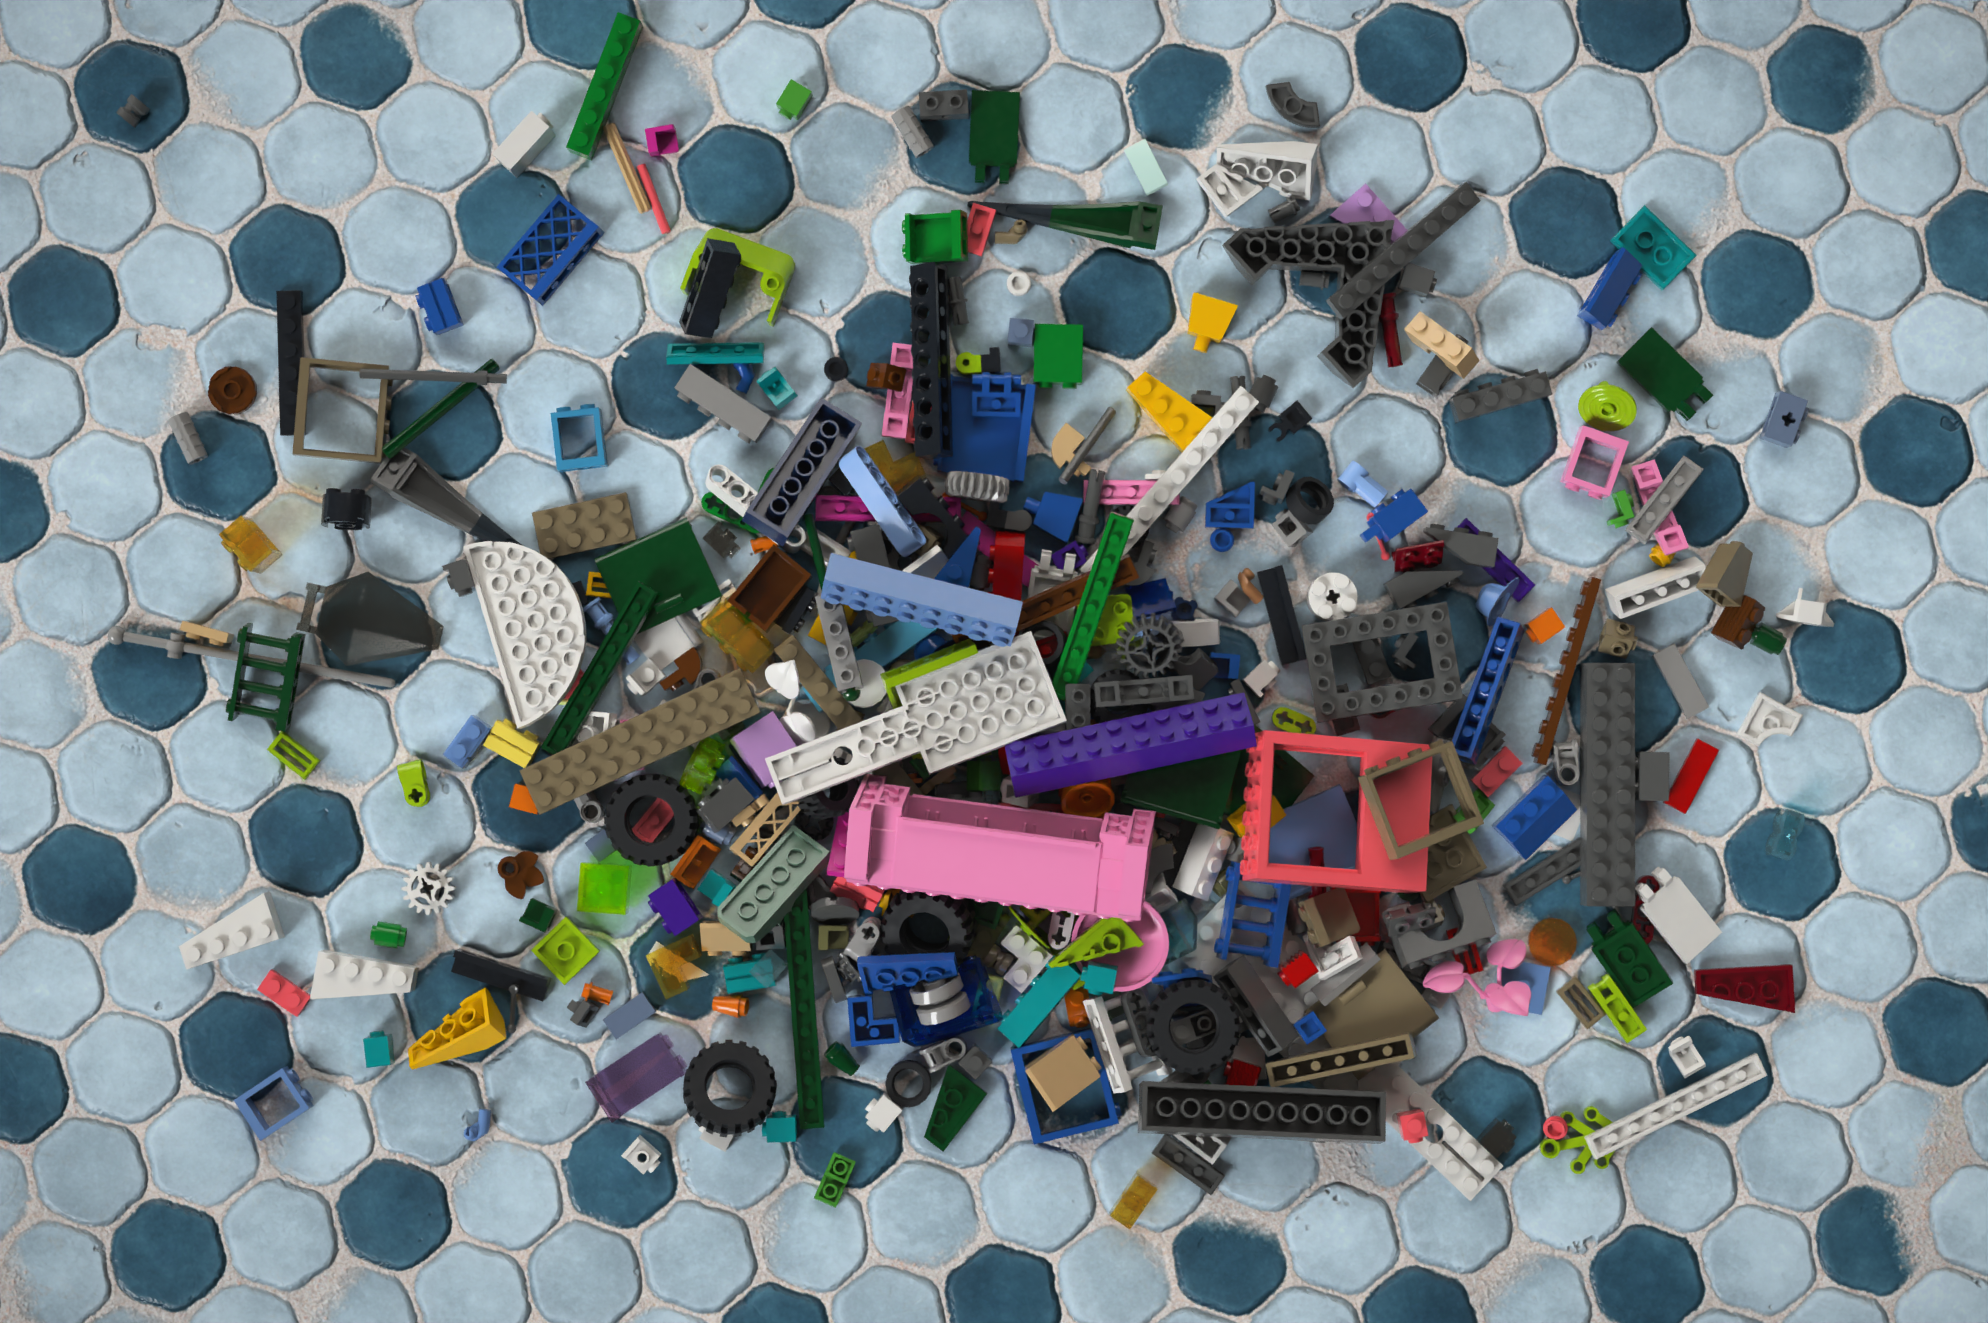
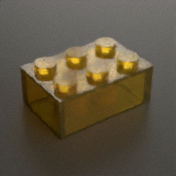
[700,595,774,674]

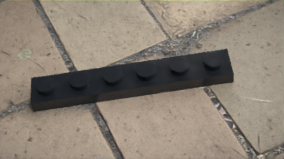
[276,290,306,436]

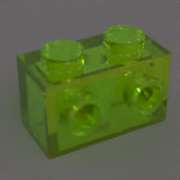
[679,737,726,795]

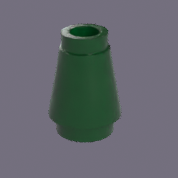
[824,1041,860,1076]

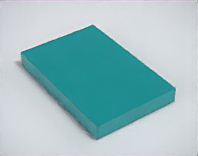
[1610,205,1697,291]

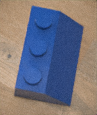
[1577,247,1642,330]
[1491,775,1577,860]

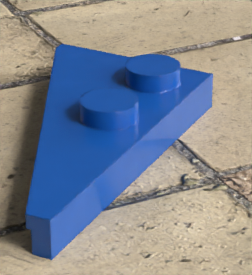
[934,526,981,588]

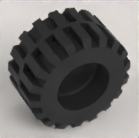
[1090,669,1149,723]
[795,756,859,819]

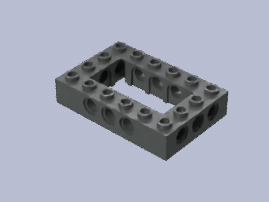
[1302,602,1463,723]

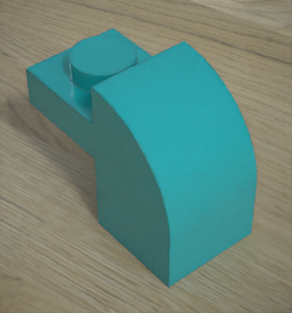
[697,868,737,907]

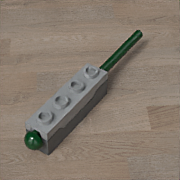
[803,514,864,702]

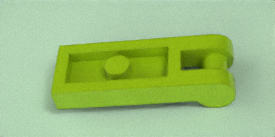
[1587,974,1647,1043]

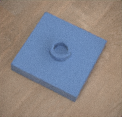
[1502,962,1551,1015]

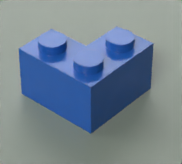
[847,995,901,1047]

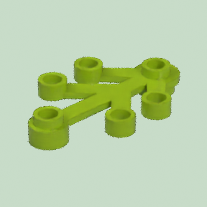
[1539,1106,1614,1174]

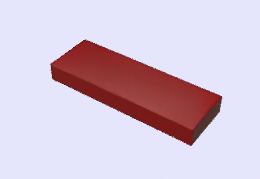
[1663,739,1719,814]

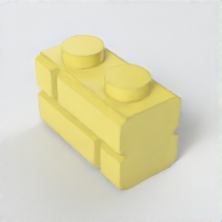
[483,718,542,768]

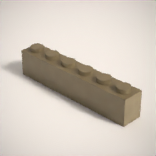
[1265,1031,1417,1087]

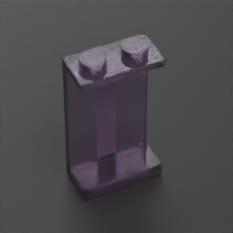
[585,1032,687,1123]

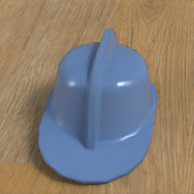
[1476,578,1519,626]

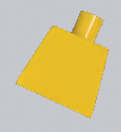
[1187,292,1238,353]

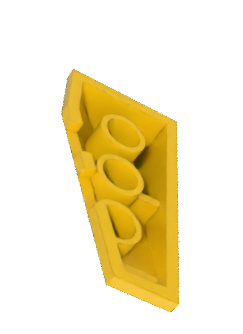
[408,988,506,1070]

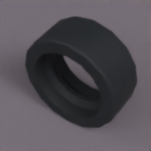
[1286,477,1334,524]
[1022,620,1067,667]
[885,1060,932,1107]

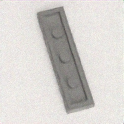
[1625,456,1704,545]

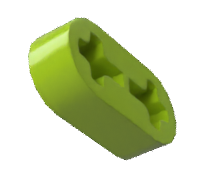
[1271,707,1316,734]

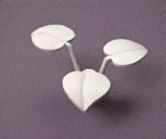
[746,660,816,745]

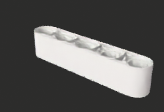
[705,464,806,553]

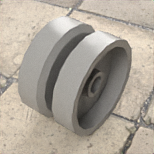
[909,972,971,1025]

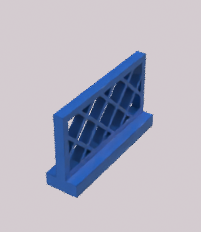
[497,194,604,306]

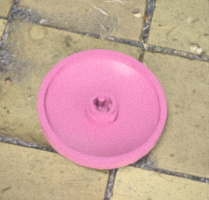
[1071,901,1169,992]

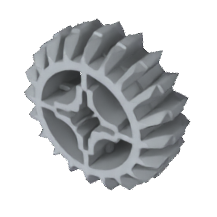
[944,471,1010,503]

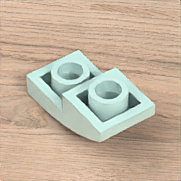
[1124,139,1168,196]

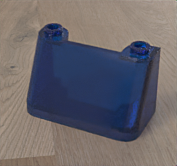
[890,955,1003,1047]

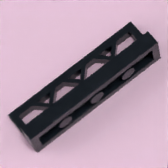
[1257,565,1307,665]
[451,948,551,1002]

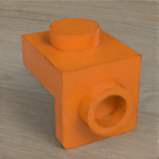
[1064,987,1090,1028]

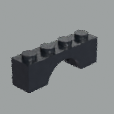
[896,474,981,559]

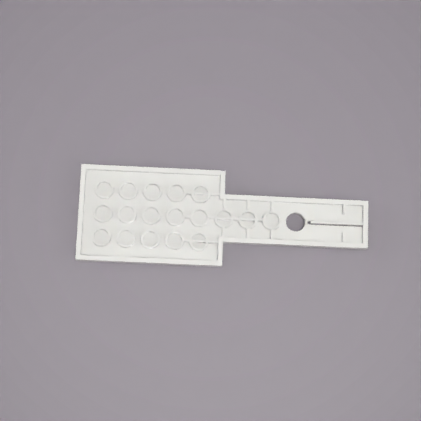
[765,631,1067,805]

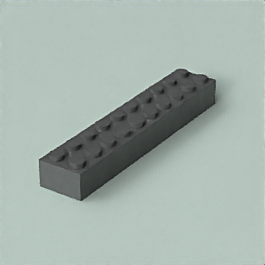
[1580,663,1635,906]
[1138,1081,1386,1144]

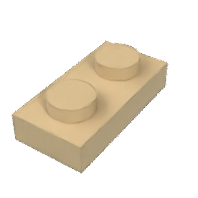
[180,621,234,647]

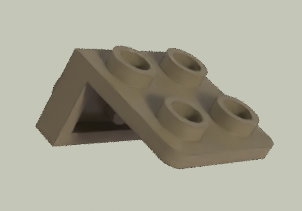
[1298,888,1360,948]

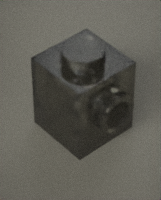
[1476,1118,1517,1158]

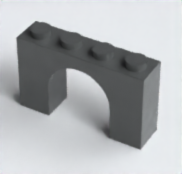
[1382,879,1497,970]

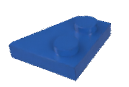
[1205,482,1255,529]

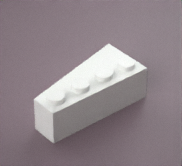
[179,892,285,970]
[310,950,419,999]

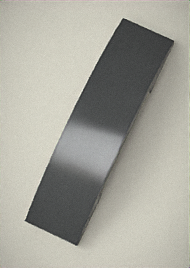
[1094,675,1194,707]

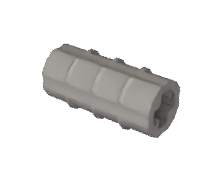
[891,105,934,158]
[168,412,208,465]

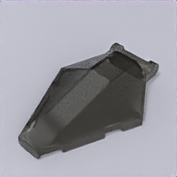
[296,571,444,666]

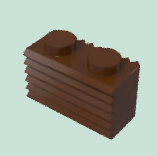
[1711,595,1765,650]

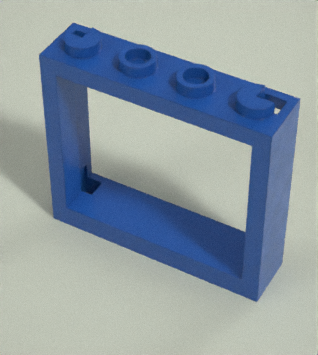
[1010,1028,1122,1144]

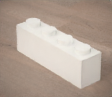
[1605,556,1706,619]

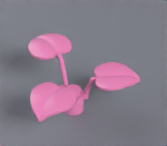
[1423,939,1531,1016]

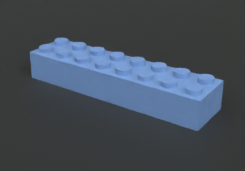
[821,553,1023,647]

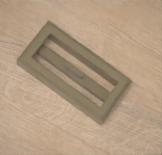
[1556,976,1606,1030]

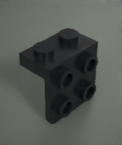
[775,586,819,635]

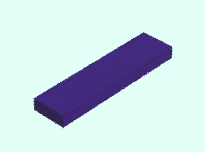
[1453,518,1535,602]

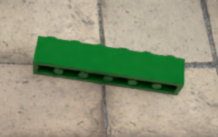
[566,12,643,161]

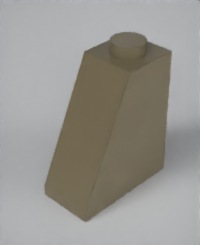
[1696,541,1753,607]

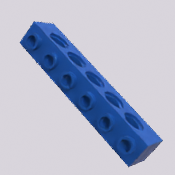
[1452,616,1525,765]

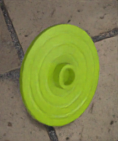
[1578,381,1637,431]
[1008,905,1052,949]

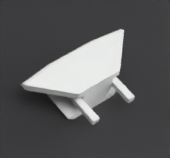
[1776,588,1834,627]

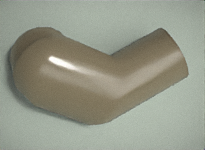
[995,219,1028,244]

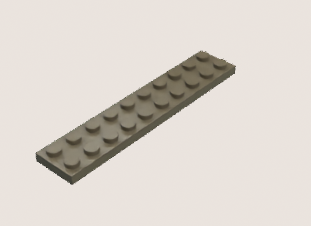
[519,668,761,815]

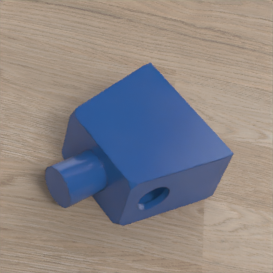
[1023,492,1083,544]

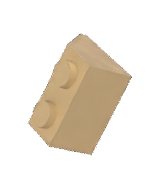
[700,921,752,956]

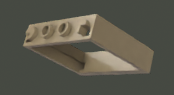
[292,357,393,464]
[1358,739,1484,860]

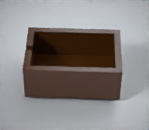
[727,544,813,633]

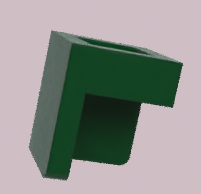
[519,898,558,933]

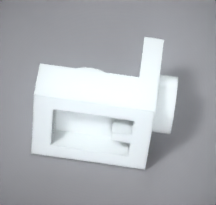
[626,658,666,696]

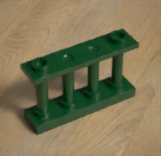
[226,623,306,732]

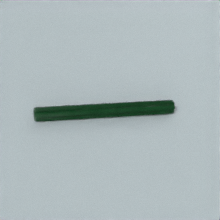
[382,359,500,458]

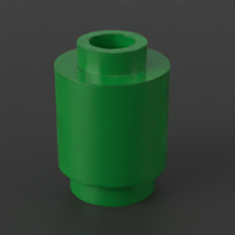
[370,921,407,949]

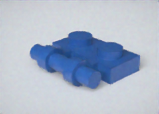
[971,372,1021,417]

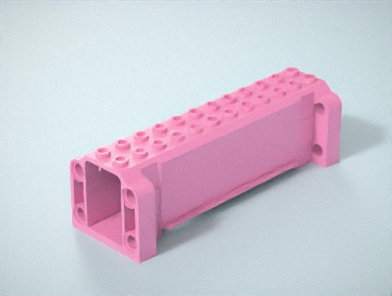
[844,774,1156,922]

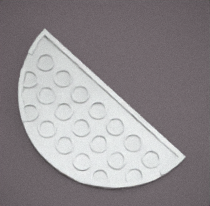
[463,541,586,729]

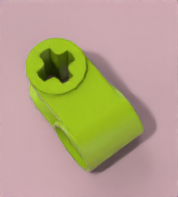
[397,759,430,807]

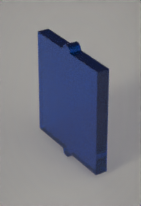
[1125,578,1176,619]

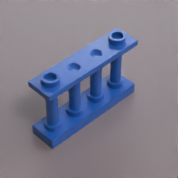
[1214,861,1291,968]

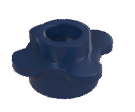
[1171,597,1198,621]

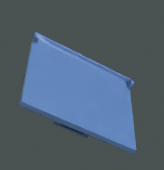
[1269,784,1357,900]

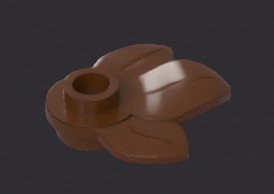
[497,851,544,899]

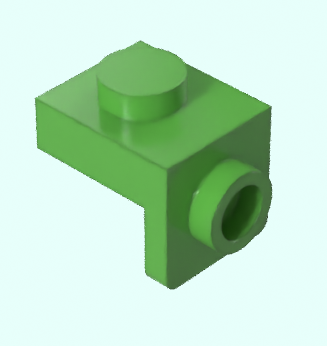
[1606,489,1635,528]

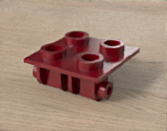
[1391,540,1444,573]

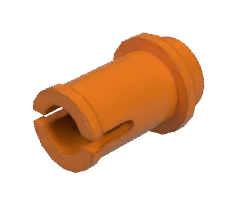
[750,536,779,554]
[581,982,613,1006]

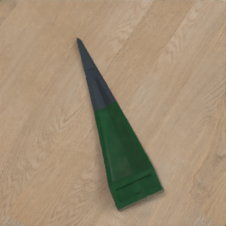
[967,201,1163,250]

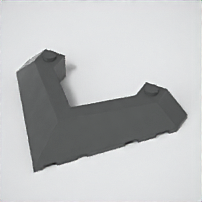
[1222,220,1394,388]

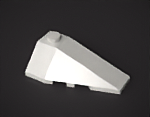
[1216,141,1318,200]

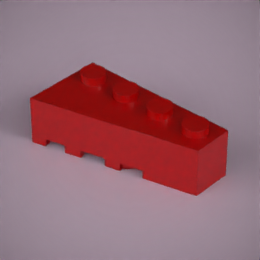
[988,530,1025,637]

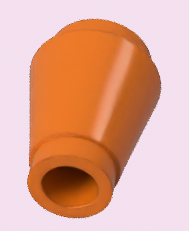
[712,994,749,1019]

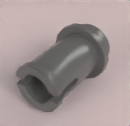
[1268,197,1300,224]
[1299,270,1330,290]

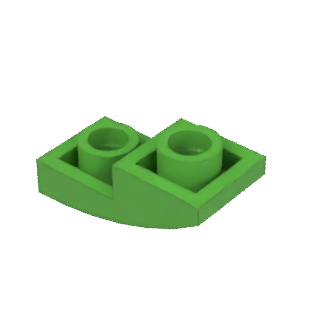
[814,1152,856,1208]

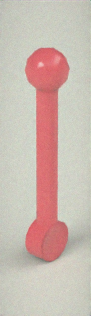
[1366,512,1390,561]

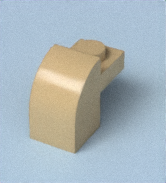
[1051,423,1091,477]

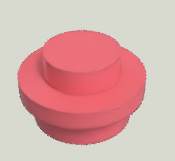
[1543,1116,1568,1140]

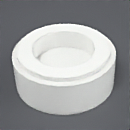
[1007,271,1031,296]

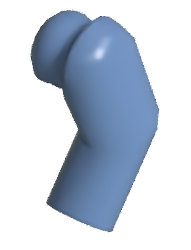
[464,1109,491,1141]

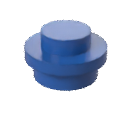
[1210,528,1234,552]

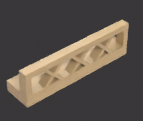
[729,776,801,867]

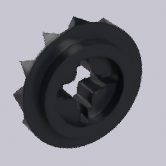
[795,809,834,841]

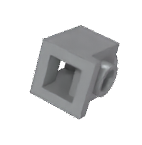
[1271,509,1313,547]

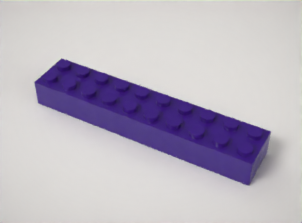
[1004,692,1257,798]

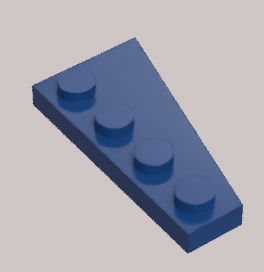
[857,952,958,996]

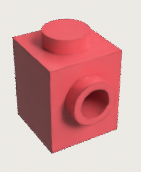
[1396,1109,1428,1143]

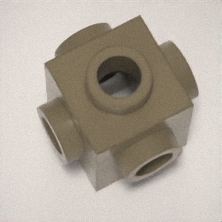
[1598,618,1638,659]

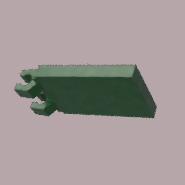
[969,90,1020,184]
[1616,327,1713,421]
[1586,909,1673,1008]

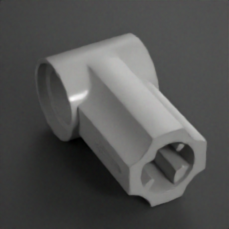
[574,791,605,823]

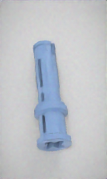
[583,597,640,665]

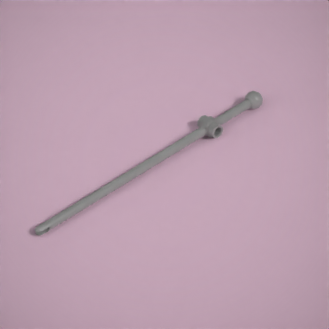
[108,626,396,688]

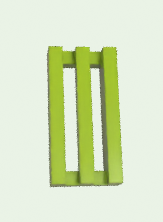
[267,731,321,780]

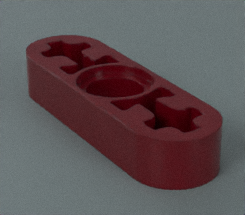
[1631,875,1660,944]

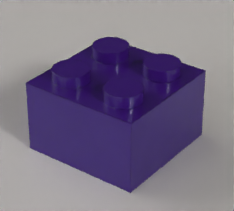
[648,878,703,936]

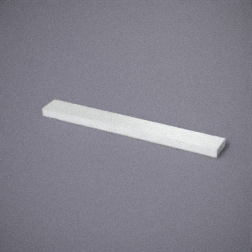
[1584,1053,1768,1160]

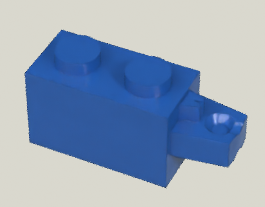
[1360,489,1428,543]

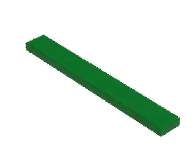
[1052,511,1134,701]

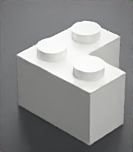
[1000,923,1053,993]

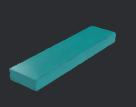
[666,342,765,364]

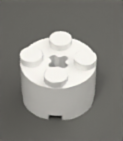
[1306,573,1358,621]

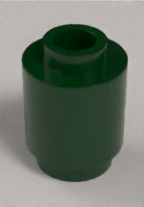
[1750,623,1787,655]

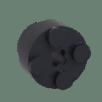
[321,488,372,530]

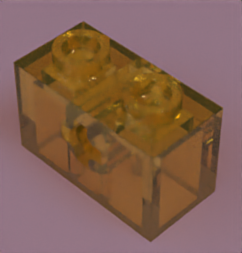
[1109,1172,1157,1229]

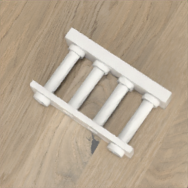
[1083,985,1173,1093]

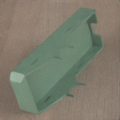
[717,825,830,943]

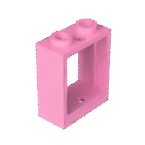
[1560,425,1629,500]

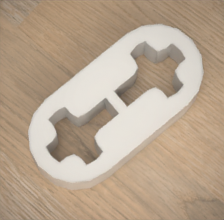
[1048,911,1074,950]

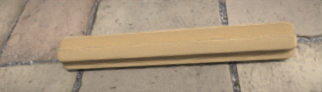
[603,123,651,214]

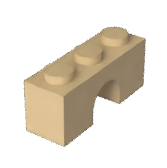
[1404,311,1480,379]

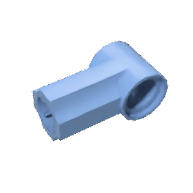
[1337,460,1388,508]

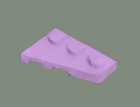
[1329,183,1407,244]

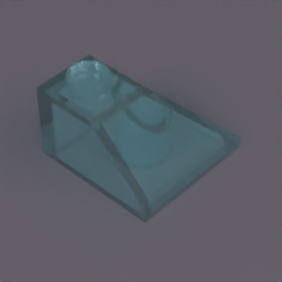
[1160,898,1198,966]

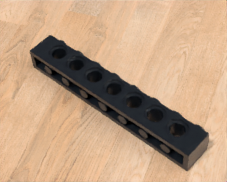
[909,262,953,460]

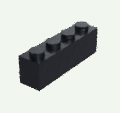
[679,238,741,338]

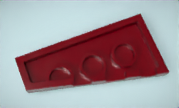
[1694,964,1795,1013]

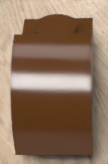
[659,647,703,692]

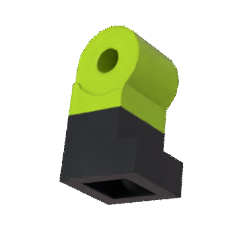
[955,347,1001,375]

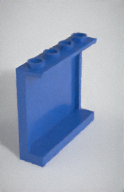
[933,374,1036,482]

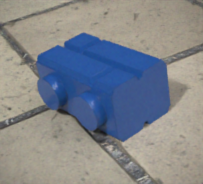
[415,278,464,335]

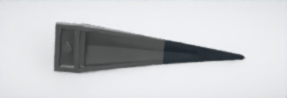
[370,447,522,545]

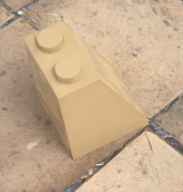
[1025,1034,1102,1112]

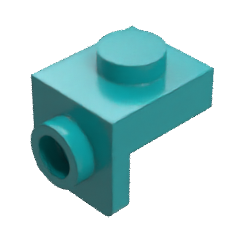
[757,367,798,410]

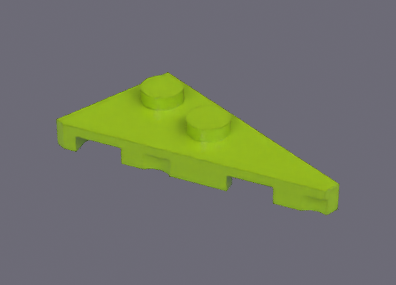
[1048,917,1144,968]

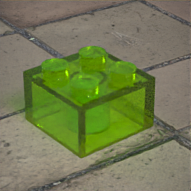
[577,862,632,915]

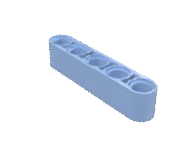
[838,446,926,557]

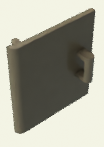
[1304,949,1439,1080]

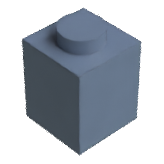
[1008,318,1034,347]

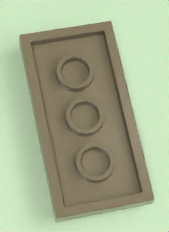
[532,492,637,559]

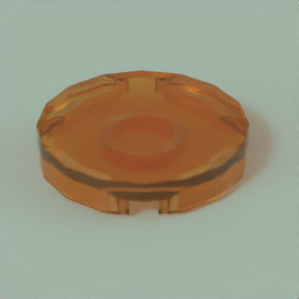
[1527,917,1577,966]

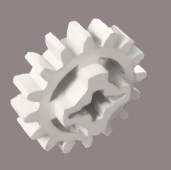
[402,862,456,915]

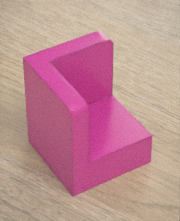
[645,124,679,157]

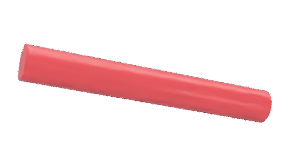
[636,164,671,235]

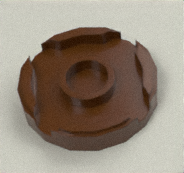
[208,366,257,415]

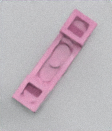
[882,343,913,439]
[1631,459,1689,556]

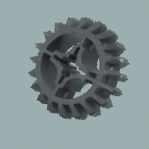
[1116,613,1182,678]

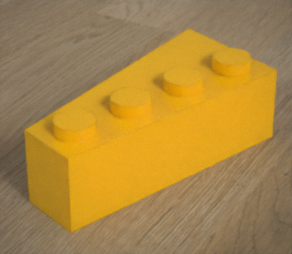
[1126,371,1213,453]

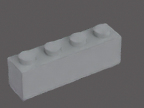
[674,364,772,443]

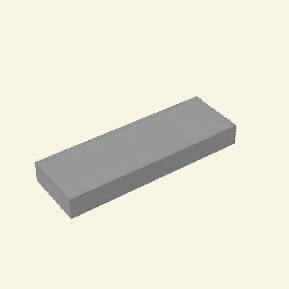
[1652,644,1709,719]
[1311,942,1381,1006]

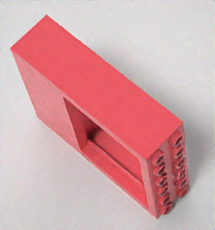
[1240,730,1432,893]

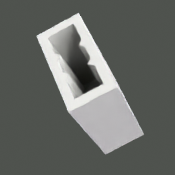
[492,111,556,178]

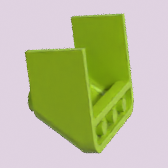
[680,228,795,327]

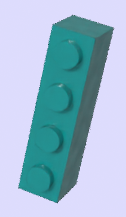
[997,955,1082,1048]

